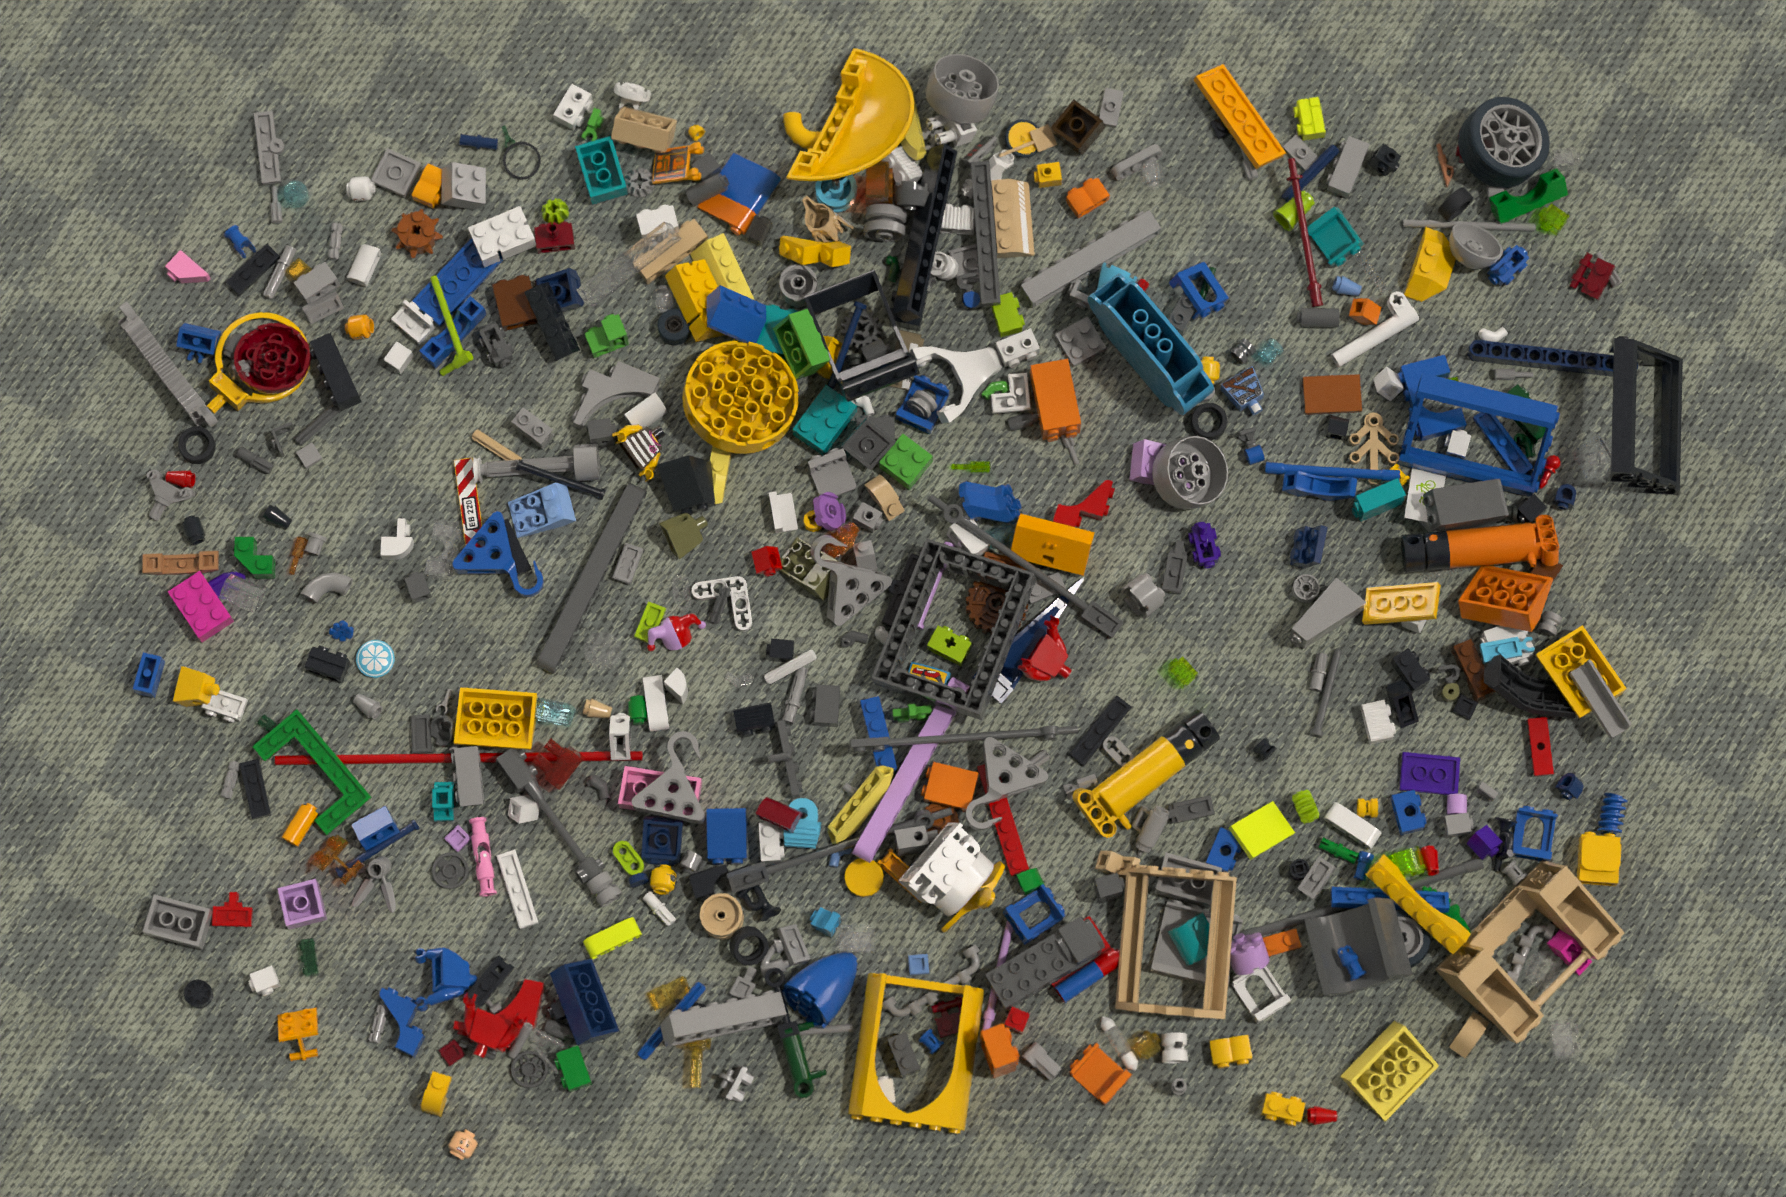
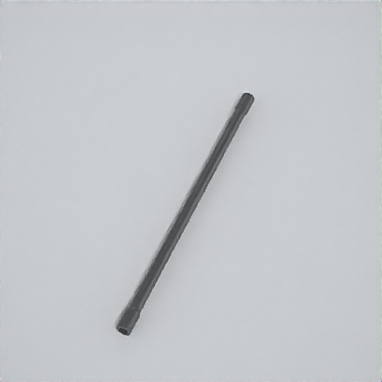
[1240,858,1484,936]

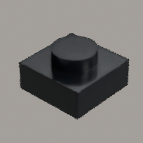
[1210,118,1231,140]

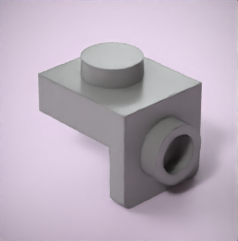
[1068,279,1090,309]

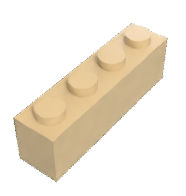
[634,219,708,284]

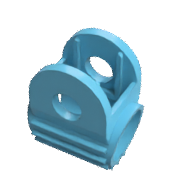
[783,798,822,849]

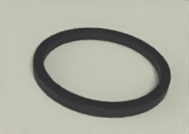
[503,142,541,179]

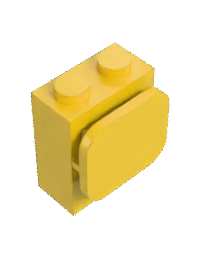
[1577,832,1621,887]

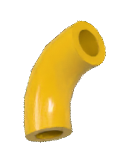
[783,112,821,149]

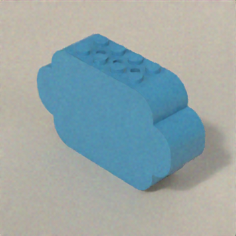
[1088,274,1214,415]

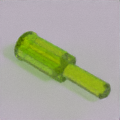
[951,461,991,473]

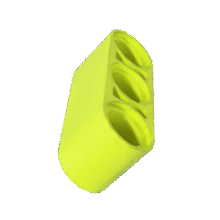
[583,917,642,959]

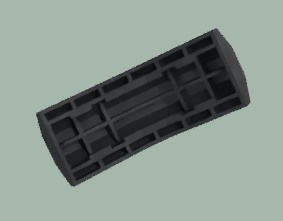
[1484,654,1576,718]

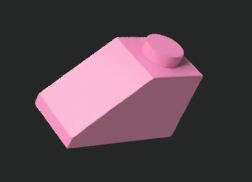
[165,250,210,283]

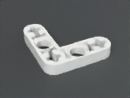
[691,576,752,632]

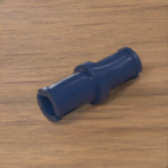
[459,134,498,150]

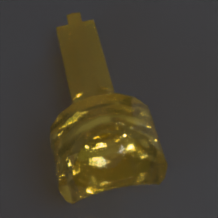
[684,1038,711,1088]

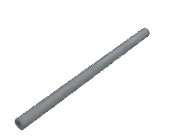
[1403,219,1536,231]

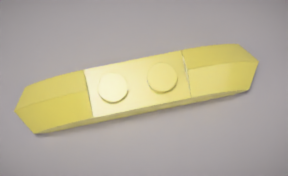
[901,79,927,161]
[710,446,732,504]
[828,765,894,844]

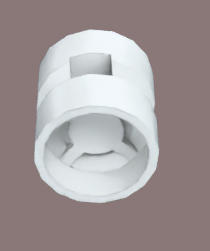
[931,251,959,281]
[1161,1033,1188,1064]

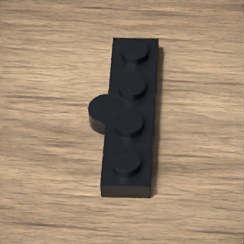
[882,553,919,627]

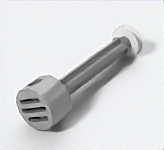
[472,444,600,484]

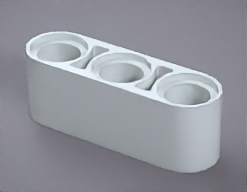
[643,675,669,732]
[1324,802,1382,850]

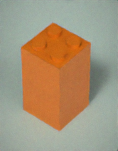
[1030,359,1081,442]

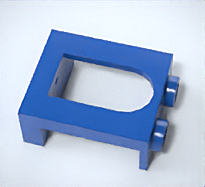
[1169,262,1229,320]
[896,375,949,434]
[1512,806,1558,862]
[1002,884,1065,945]

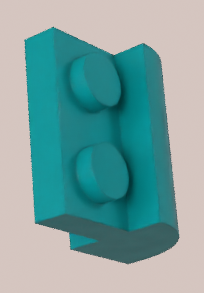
[1167,912,1210,966]

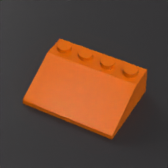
[1458,565,1553,632]

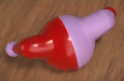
[647,613,706,652]

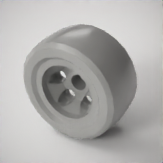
[925,54,999,123]
[1152,436,1228,509]

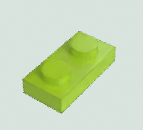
[634,601,666,643]

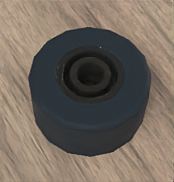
[657,309,691,346]

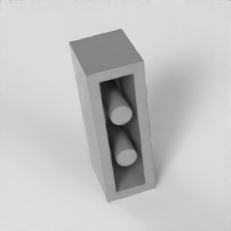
[1326,136,1370,199]
[451,746,485,806]

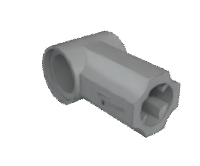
[1022,1042,1062,1081]

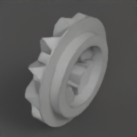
[625,167,655,197]

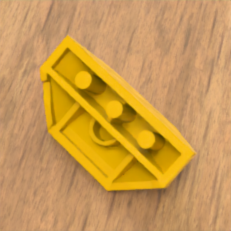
[1404,227,1456,302]

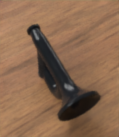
[1493,817,1518,872]
[737,885,781,921]

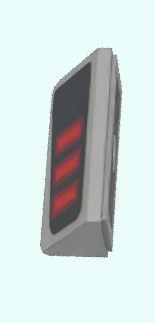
[961,135,997,169]

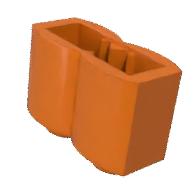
[1066,177,1110,219]

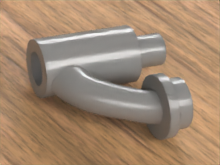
[760,939,791,978]

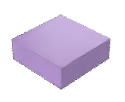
[444,825,471,852]

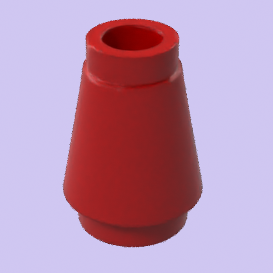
[166,470,196,488]
[1419,845,1439,876]
[1307,1106,1337,1126]

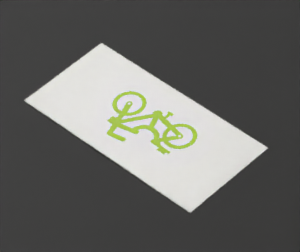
[1404,468,1446,522]

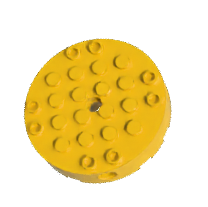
[682,341,799,454]

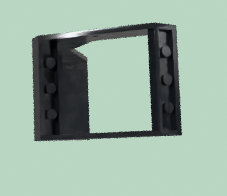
[804,269,920,402]

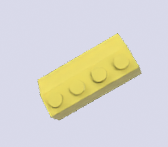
[690,233,754,300]

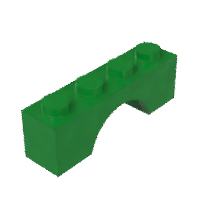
[1489,168,1568,224]

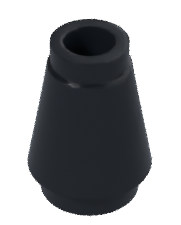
[262,505,292,530]

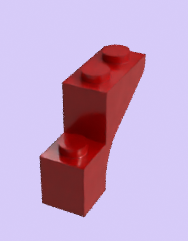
[1053,480,1115,528]

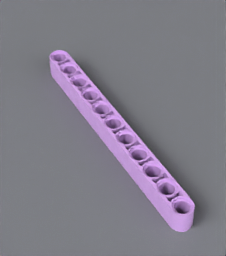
[852,677,970,863]

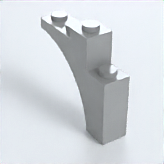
[572,361,661,430]

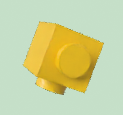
[1033,162,1062,188]

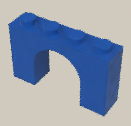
[1398,355,1467,441]

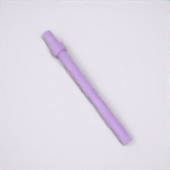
[982,921,1013,1031]

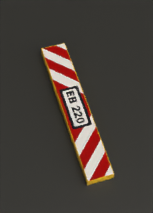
[454,457,485,562]

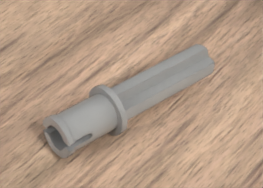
[263,245,297,299]

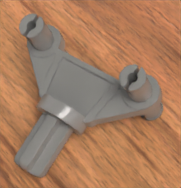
[147,470,195,521]

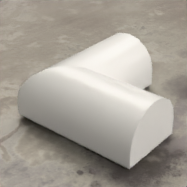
[991,373,1031,414]

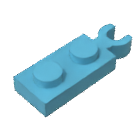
[1479,637,1535,664]

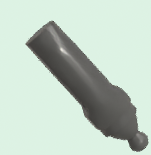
[1007,413,1039,431]
[544,1020,574,1040]

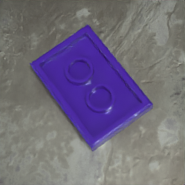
[1399,752,1461,795]

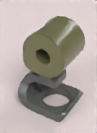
[1436,665,1460,703]

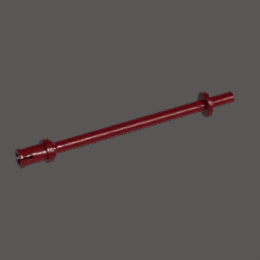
[1286,158,1323,308]

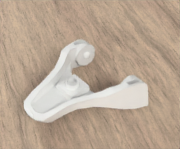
[910,347,1002,424]

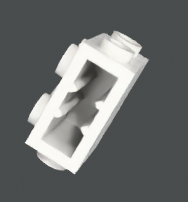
[1480,626,1535,666]

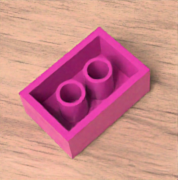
[168,571,234,642]

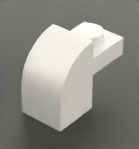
[381,518,414,560]

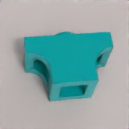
[432,782,454,822]

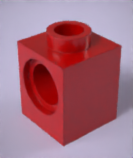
[752,546,783,577]

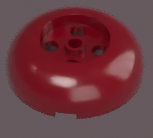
[234,323,310,394]

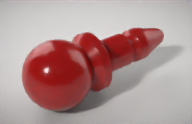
[1539,455,1561,489]

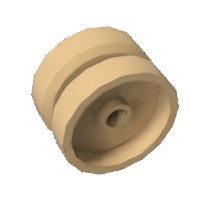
[700,893,744,940]

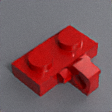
[212,892,253,927]

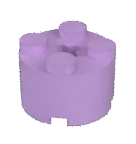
[1230,933,1270,975]

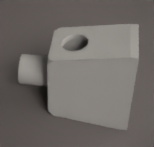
[894,826,938,857]

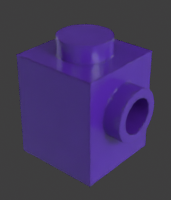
[1467,825,1502,860]

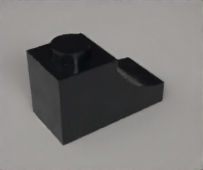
[689,864,728,903]

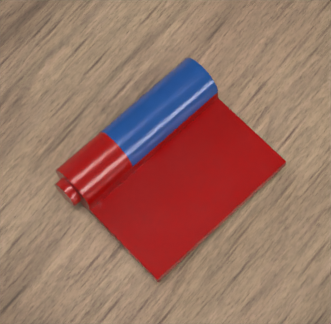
[1052,916,1120,1003]

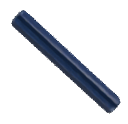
[1282,144,1339,202]

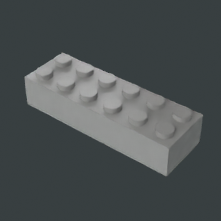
[660,991,786,1047]

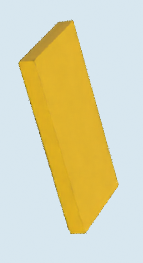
[1362,582,1441,625]

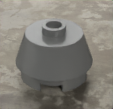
[893,181,930,211]

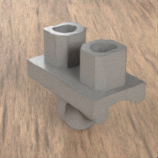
[719,1065,754,1102]

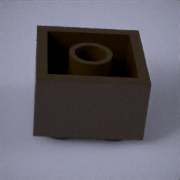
[1051,99,1105,156]

